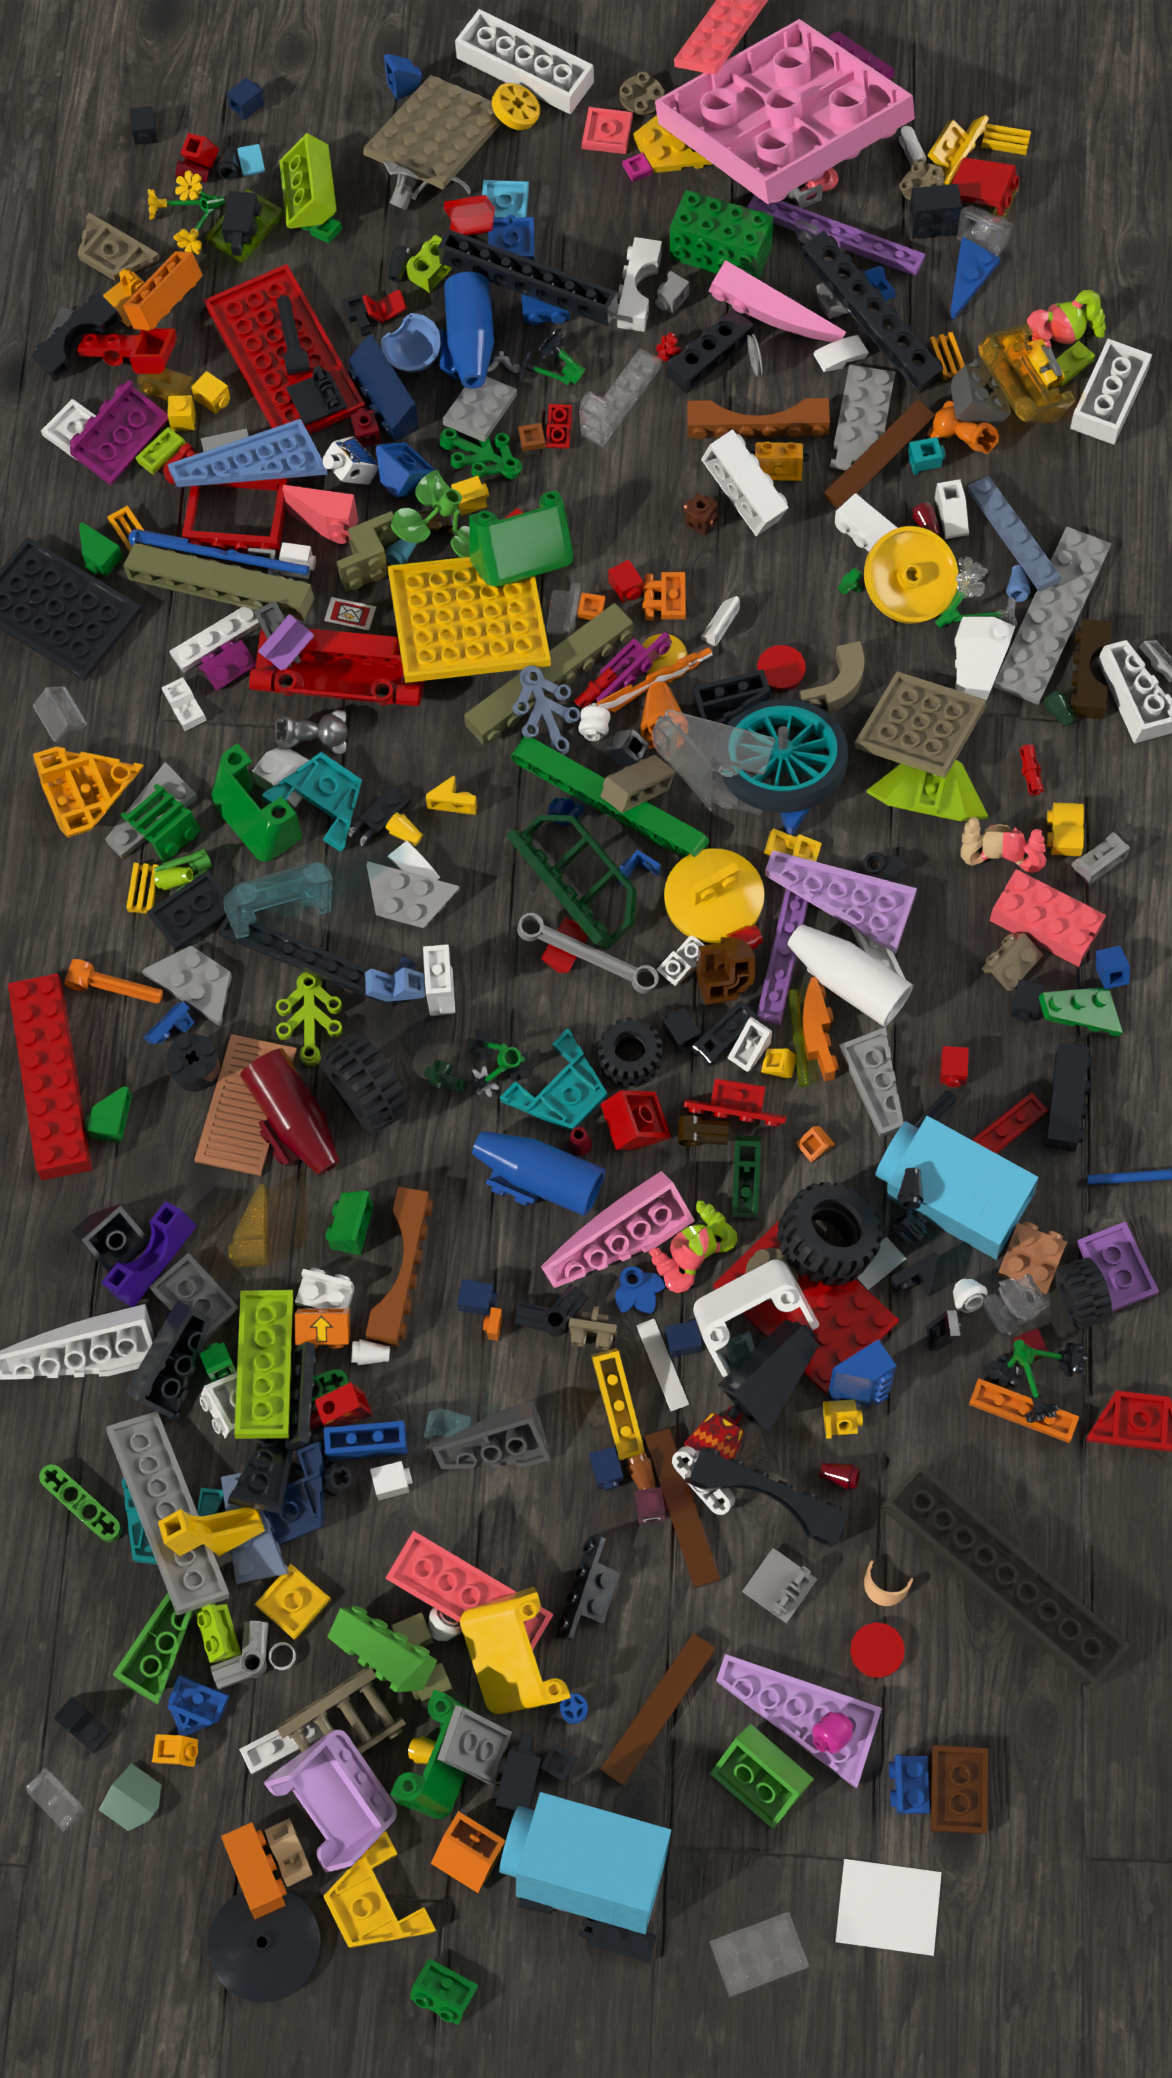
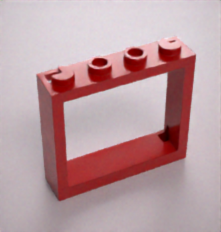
[182,478,291,557]

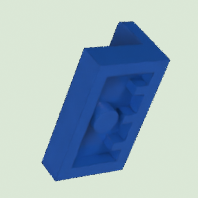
[889,1754,930,1814]

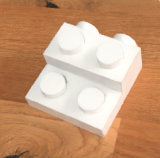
[200,1372,237,1439]

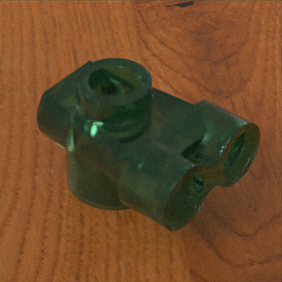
[424,1058,468,1092]

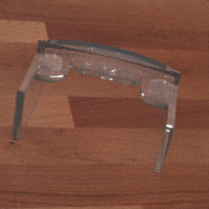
[652,710,775,815]

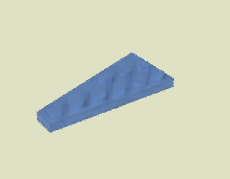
[168,419,328,487]

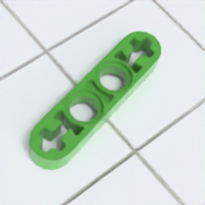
[39,1464,122,1543]

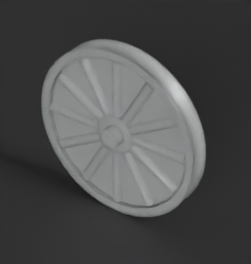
[747,334,763,377]

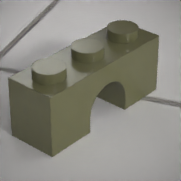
[391,1612,454,1705]

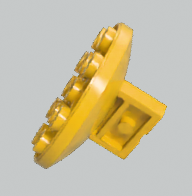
[664,849,764,943]

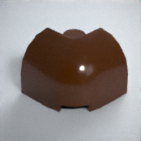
[696,937,755,1005]

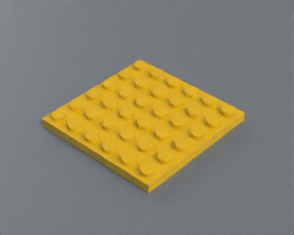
[388,557,551,683]

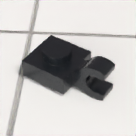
[342,293,371,336]

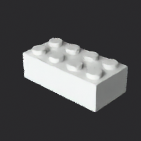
[1070,339,1152,445]
[701,430,788,536]

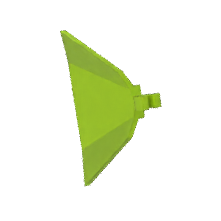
[867,760,988,822]

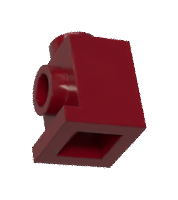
[351,408,381,447]

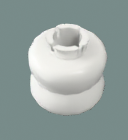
[578,703,611,741]

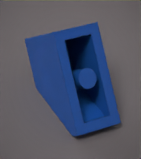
[384,54,422,100]

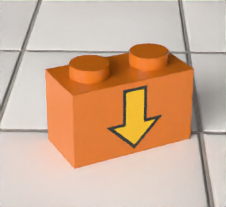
[295,1308,351,1349]

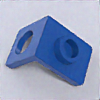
[618,850,661,886]

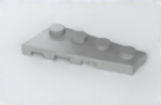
[105,762,198,859]
[839,1027,904,1137]

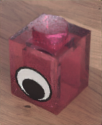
[635,1487,665,1524]

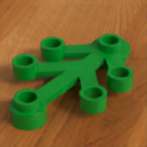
[440,428,522,479]

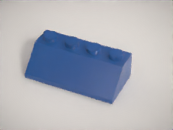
[828,1340,897,1407]

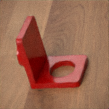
[362,289,407,324]

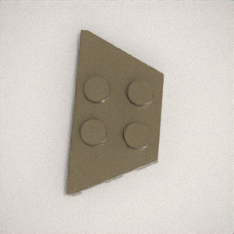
[78,213,160,281]

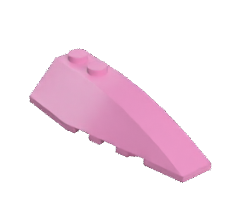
[709,260,846,342]
[541,1171,695,1288]

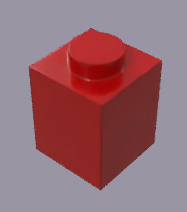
[180,133,219,170]
[608,559,643,604]
[940,1046,969,1087]

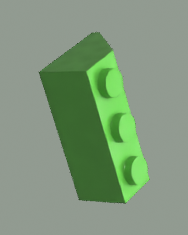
[710,1724,814,1829]

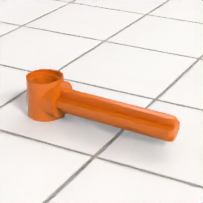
[64,959,163,1004]

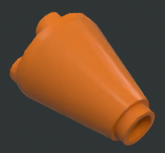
[640,681,689,749]

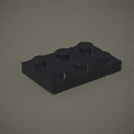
[147,870,237,952]

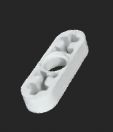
[672,1446,735,1515]

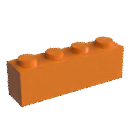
[123,251,203,331]

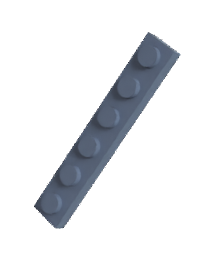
[968,475,1061,592]

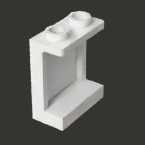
[423,945,455,1016]

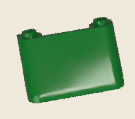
[469,490,573,587]
[390,1689,478,1820]

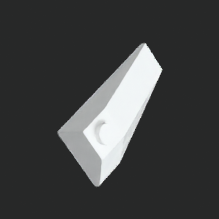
[955,617,1015,701]

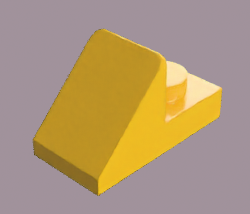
[426,776,477,815]

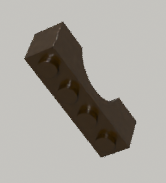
[1070,619,1112,720]

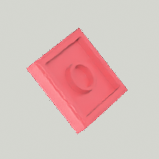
[582,107,633,154]

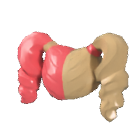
[960,817,1047,873]

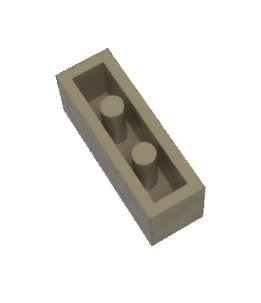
[601,755,676,813]

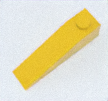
[591,1348,645,1460]

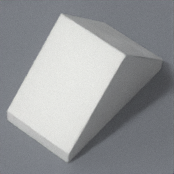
[728,1017,772,1072]

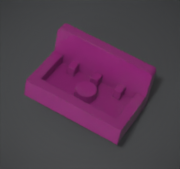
[198,639,256,690]

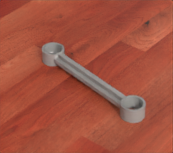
[517,913,659,994]

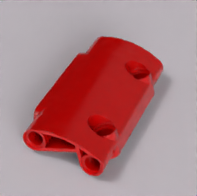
[249,628,426,707]

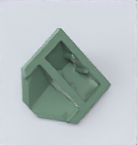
[99,1763,162,1832]

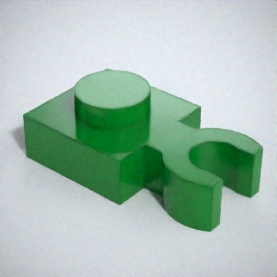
[301,218,342,244]

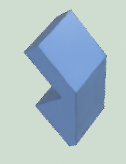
[365,967,425,1002]

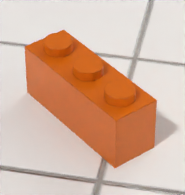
[221,1822,287,1920]

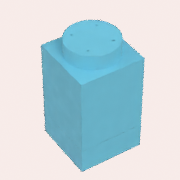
[875,1116,1039,1260]
[499,1792,671,1934]

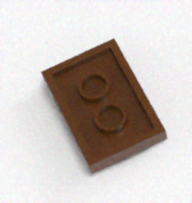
[930,1745,988,1835]

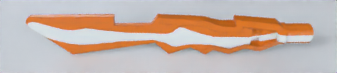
[596,647,713,712]

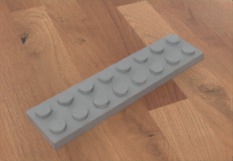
[994,527,1111,705]
[107,1411,229,1615]

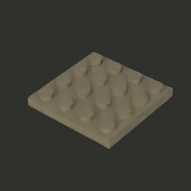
[855,672,986,778]

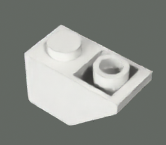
[935,479,969,539]

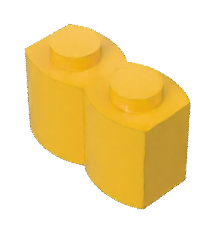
[1046,803,1084,856]

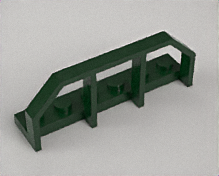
[505,815,637,948]

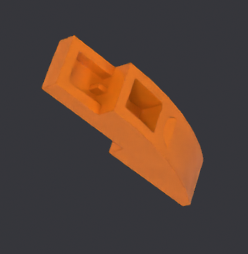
[802,977,838,1082]

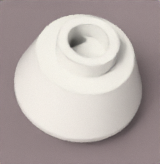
[953,1279,988,1313]
[428,1608,462,1641]

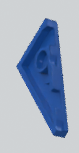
[950,236,1000,319]

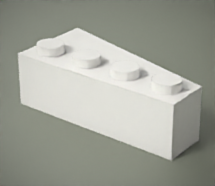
[1097,640,1172,743]

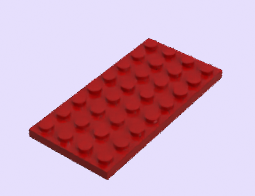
[204,264,366,435]

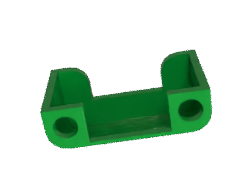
[211,743,303,862]

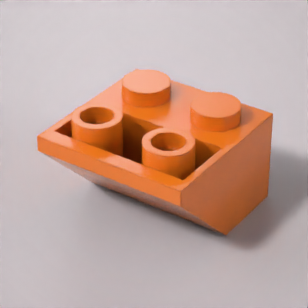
[431,1811,506,1893]

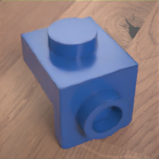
[864,266,896,302]

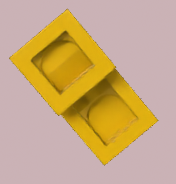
[764,828,822,862]

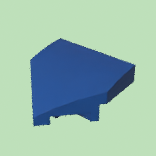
[167,1675,230,1736]

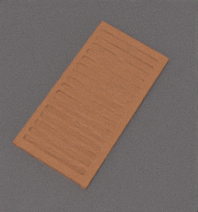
[194,1034,297,1176]

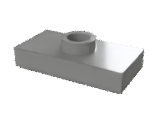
[1139,640,1172,682]

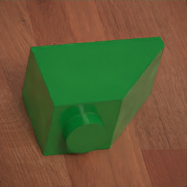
[79,522,123,578]
[85,1087,132,1143]
[199,1342,237,1382]

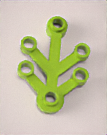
[276,972,343,1067]

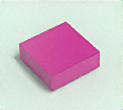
[623,153,653,183]

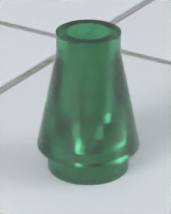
[1043,690,1077,727]

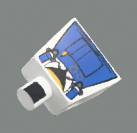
[323,437,379,485]

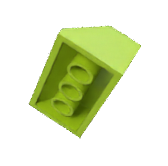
[279,133,337,229]

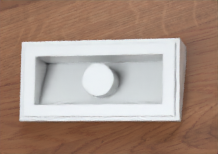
[701,596,740,646]

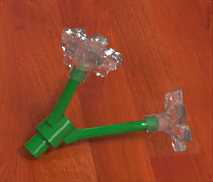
[935,557,1017,630]

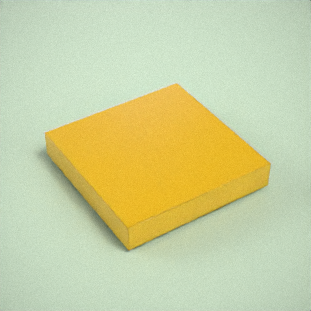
[254,1564,331,1641]

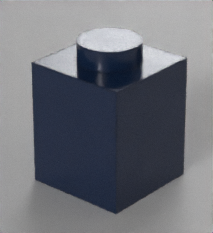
[227,77,264,120]
[457,1279,498,1315]
[665,1320,705,1358]
[589,1446,624,1491]

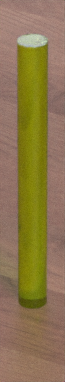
[788,989,809,1088]

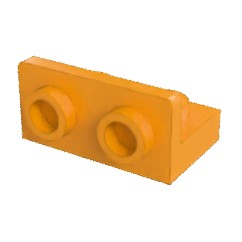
[755,442,803,481]

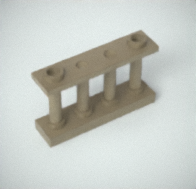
[276,1667,406,1754]

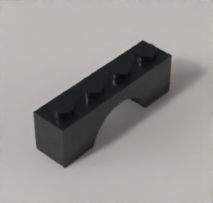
[31,291,122,382]

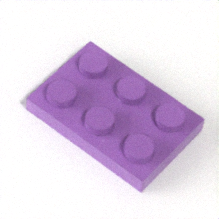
[1077,1221,1159,1312]

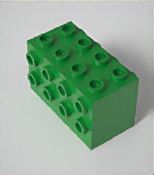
[670,190,773,280]

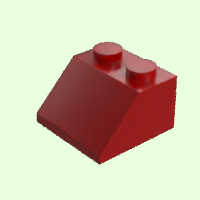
[601,1090,672,1151]

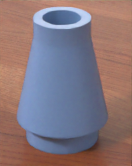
[1006,565,1030,602]

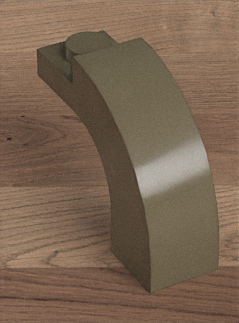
[799,641,865,713]

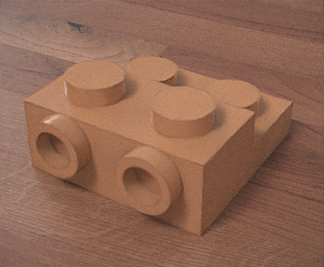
[998,1222,1067,1294]

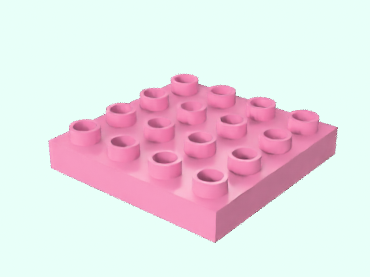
[655,19,915,204]

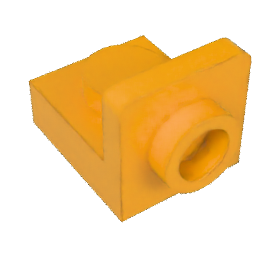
[152,1734,198,1767]

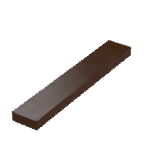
[823,399,935,509]
[644,1428,720,1589]
[600,1633,716,1786]

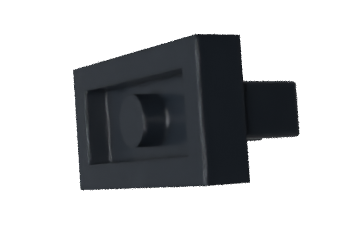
[925,1310,961,1351]

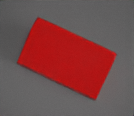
[541,917,589,973]

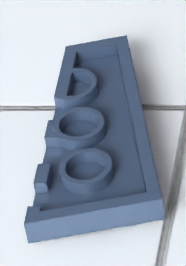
[221,1473,290,1584]

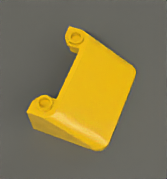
[460,1587,571,1714]

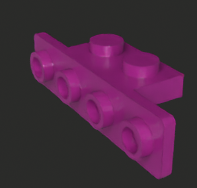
[596,632,672,702]

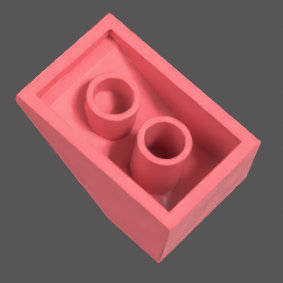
[283,485,358,544]

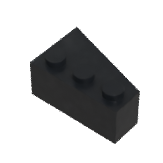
[693,669,770,742]

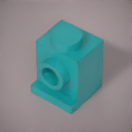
[908,437,946,475]

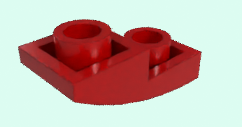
[546,404,572,449]

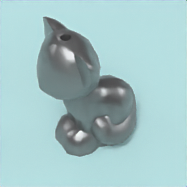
[275,710,348,754]

